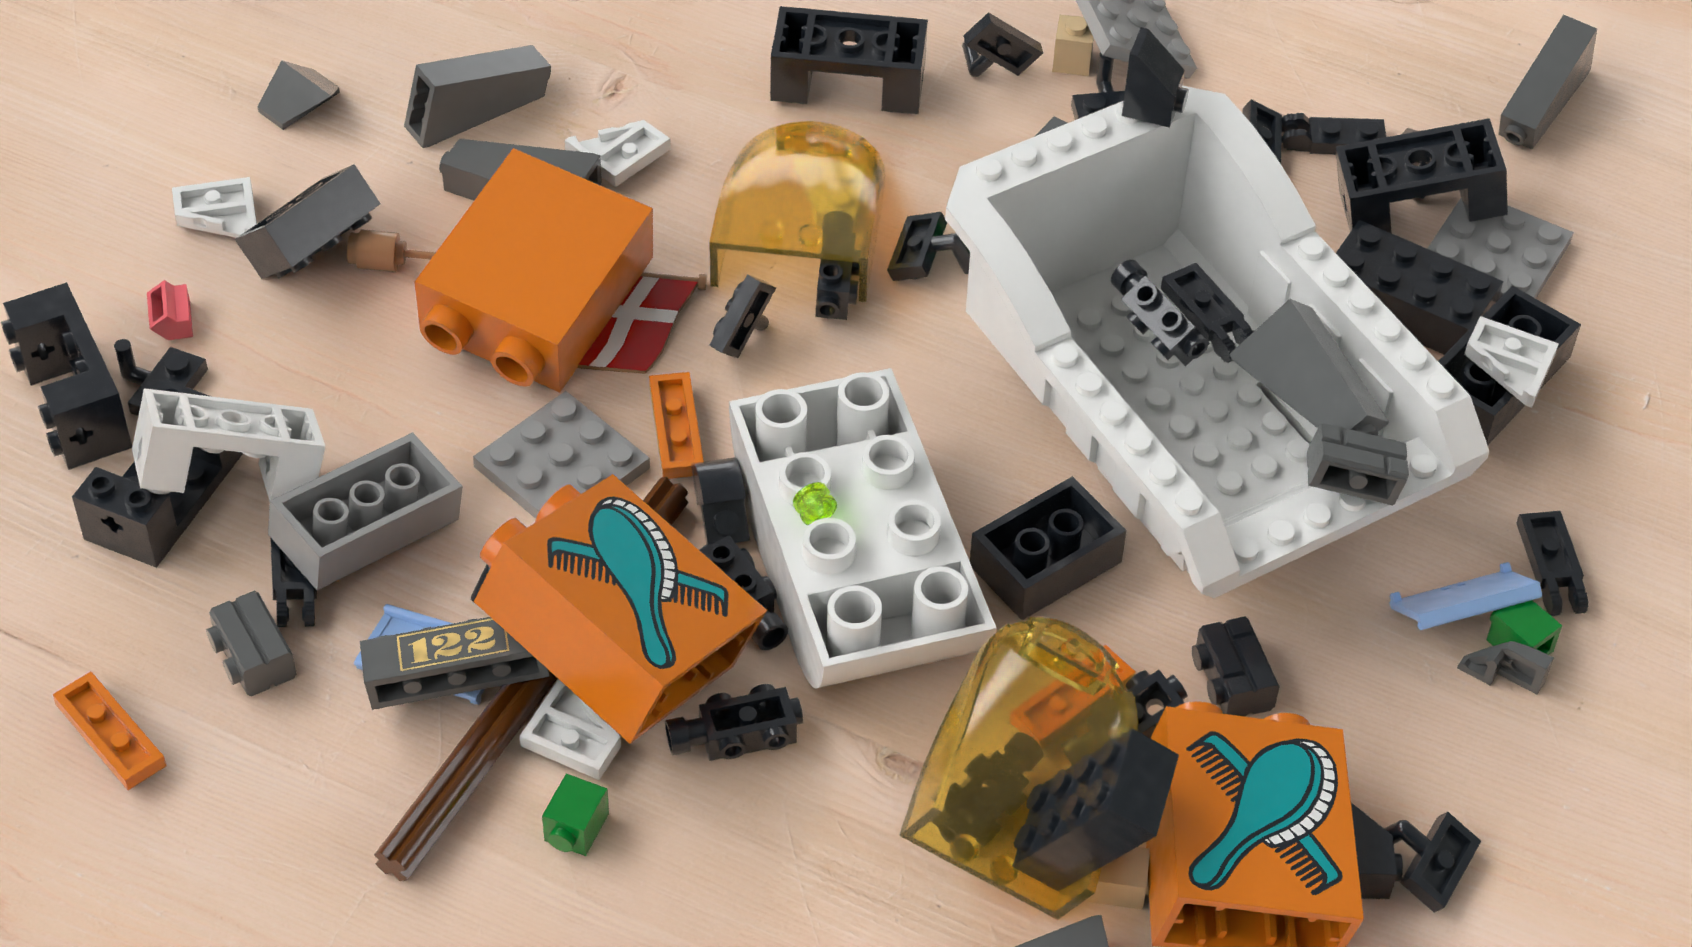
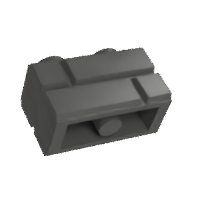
[1307,423,1409,506]
[206,590,297,696]

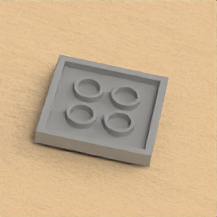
[1076,0,1197,79]
[1427,198,1574,300]
[473,391,650,518]

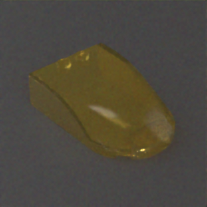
[709,121,885,302]
[899,617,1138,920]

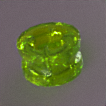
[793,482,837,525]

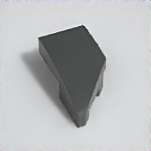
[1457,641,1554,695]

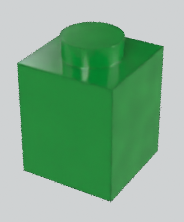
[1486,600,1562,655]
[542,773,609,856]

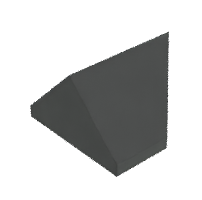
[257,60,340,130]

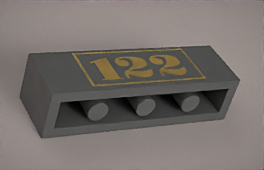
[360,617,549,710]

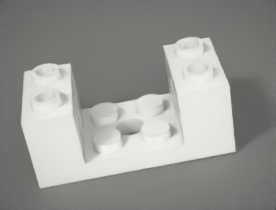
[132,388,325,502]

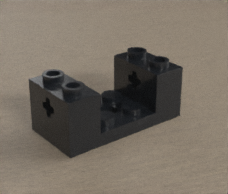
[770,6,928,114]
[1336,118,1508,233]
[1,282,132,470]
[72,379,243,568]

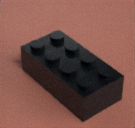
[1336,220,1504,355]
[1438,285,1581,445]
[1012,728,1179,891]

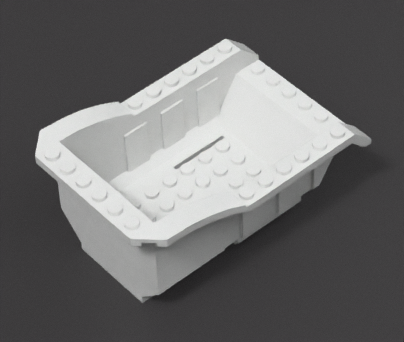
[945,86,1490,598]

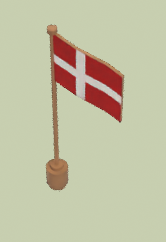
[347,229,707,374]

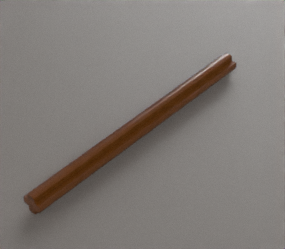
[374,477,689,881]

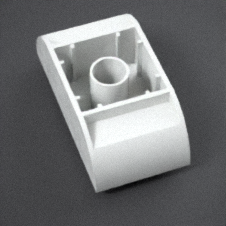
[729,368,997,689]

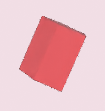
[147,280,193,340]

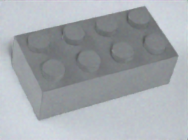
[268,432,463,590]

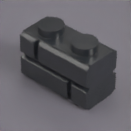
[1192,616,1280,716]

